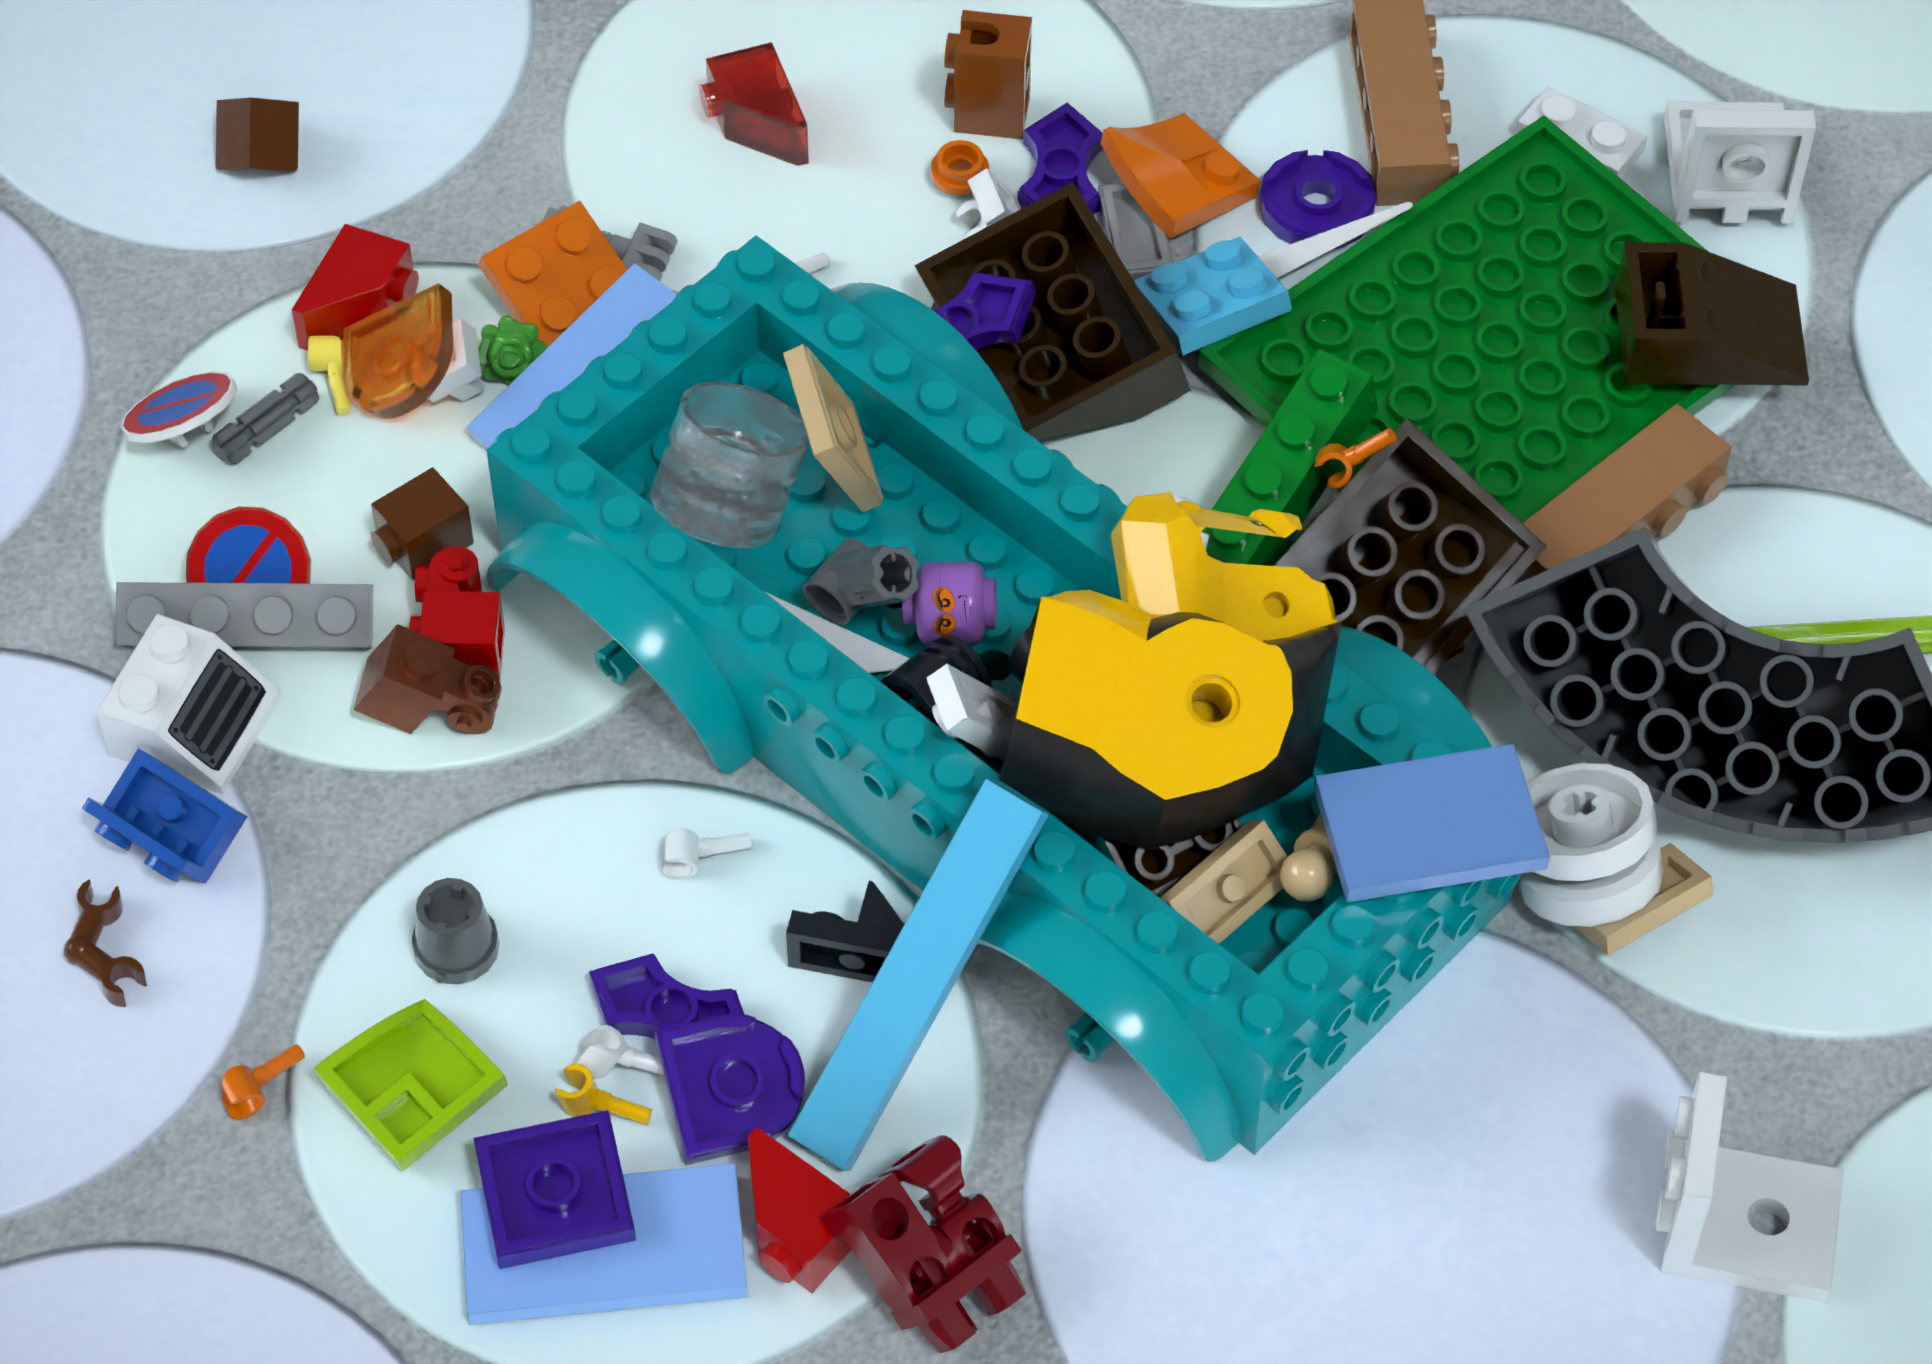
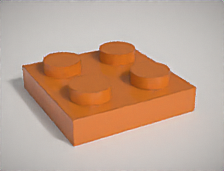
[478,200,627,347]

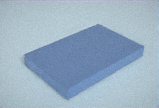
[1314,744,1550,903]

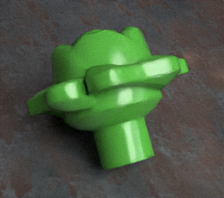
[478,315,548,385]

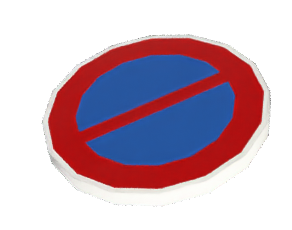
[120,371,237,447]

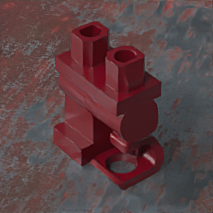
[820,1135,1027,1353]

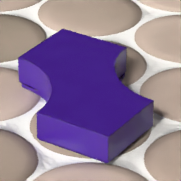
[1017,102,1104,215]
[933,272,1036,350]
[589,953,745,1039]

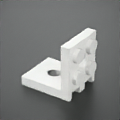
[1664,101,1816,224]
[1655,1072,1844,1303]

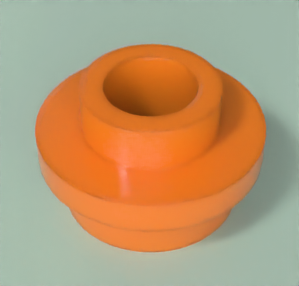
[931,140,989,195]

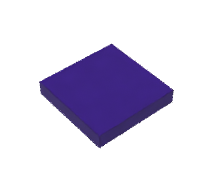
[473,1110,636,1269]

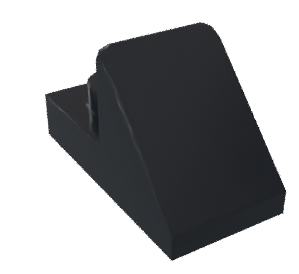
[786,880,905,983]

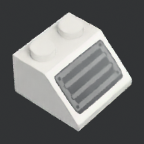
[96,614,281,795]

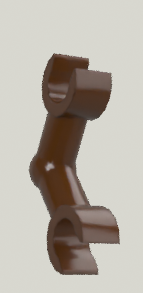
[63,879,147,1007]

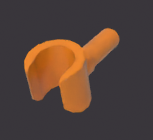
[1315,428,1397,488]
[221,1044,305,1120]

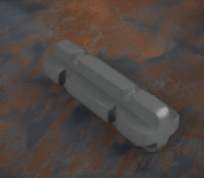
[212,373,319,465]

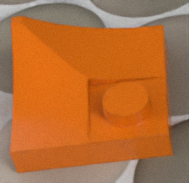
[1100,113,1261,238]

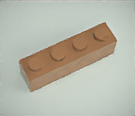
[1349,0,1459,206]
[1514,404,1732,585]

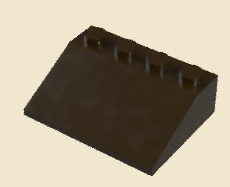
[914,182,1191,440]
[1271,418,1547,674]

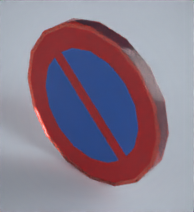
[186,506,312,584]

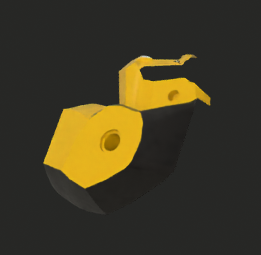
[998,492,1342,850]

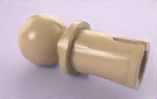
[1280,812,1338,902]

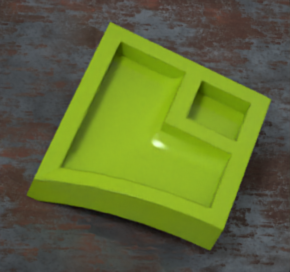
[314,999,508,1172]

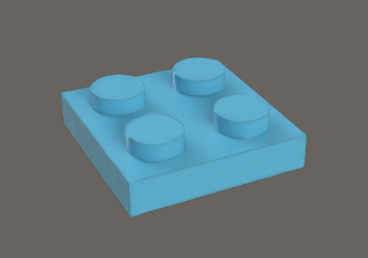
[1134,236,1292,355]

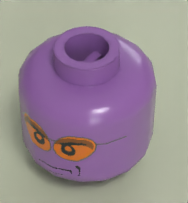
[902,562,997,645]

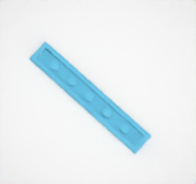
[788,779,1049,1171]

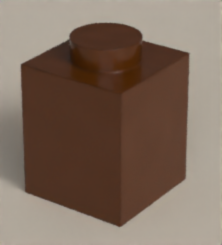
[371,467,474,580]

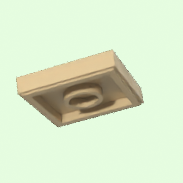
[783,344,884,513]

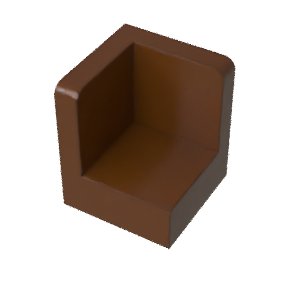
[216,97,299,172]

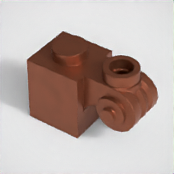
[353,624,502,734]

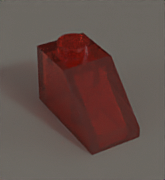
[699,42,809,166]

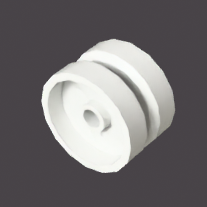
[1518,763,1664,927]

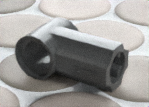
[803,539,919,625]

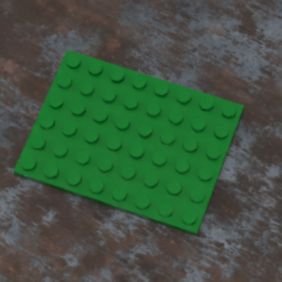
[1198,115,1735,523]

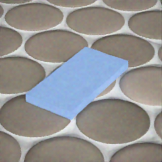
[467,263,677,449]
[460,1163,748,1325]

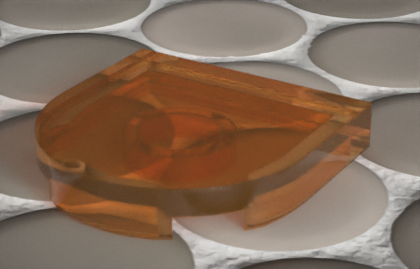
[343,283,453,419]

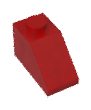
[291,224,419,351]
[748,1126,852,1293]

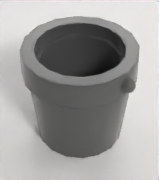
[412,878,499,985]

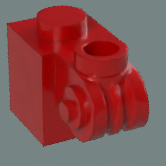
[409,546,505,680]

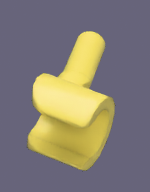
[308,335,351,415]

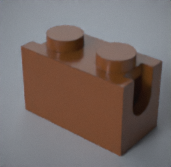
[944,10,1032,140]

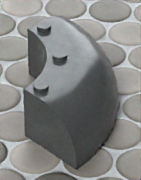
[1464,527,1932,843]

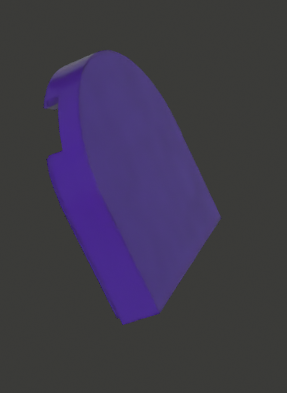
[655,1014,805,1165]

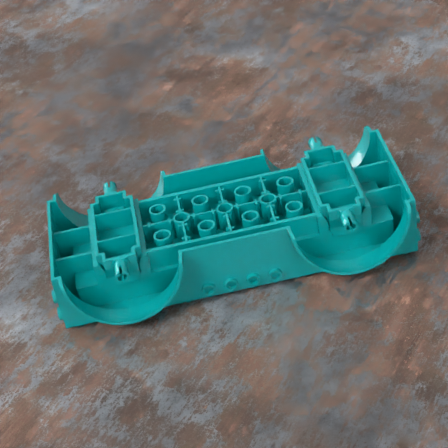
[486,235,1521,1162]

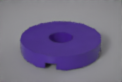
[1259,150,1376,249]

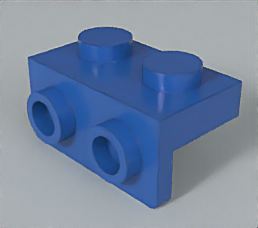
[82,748,248,883]

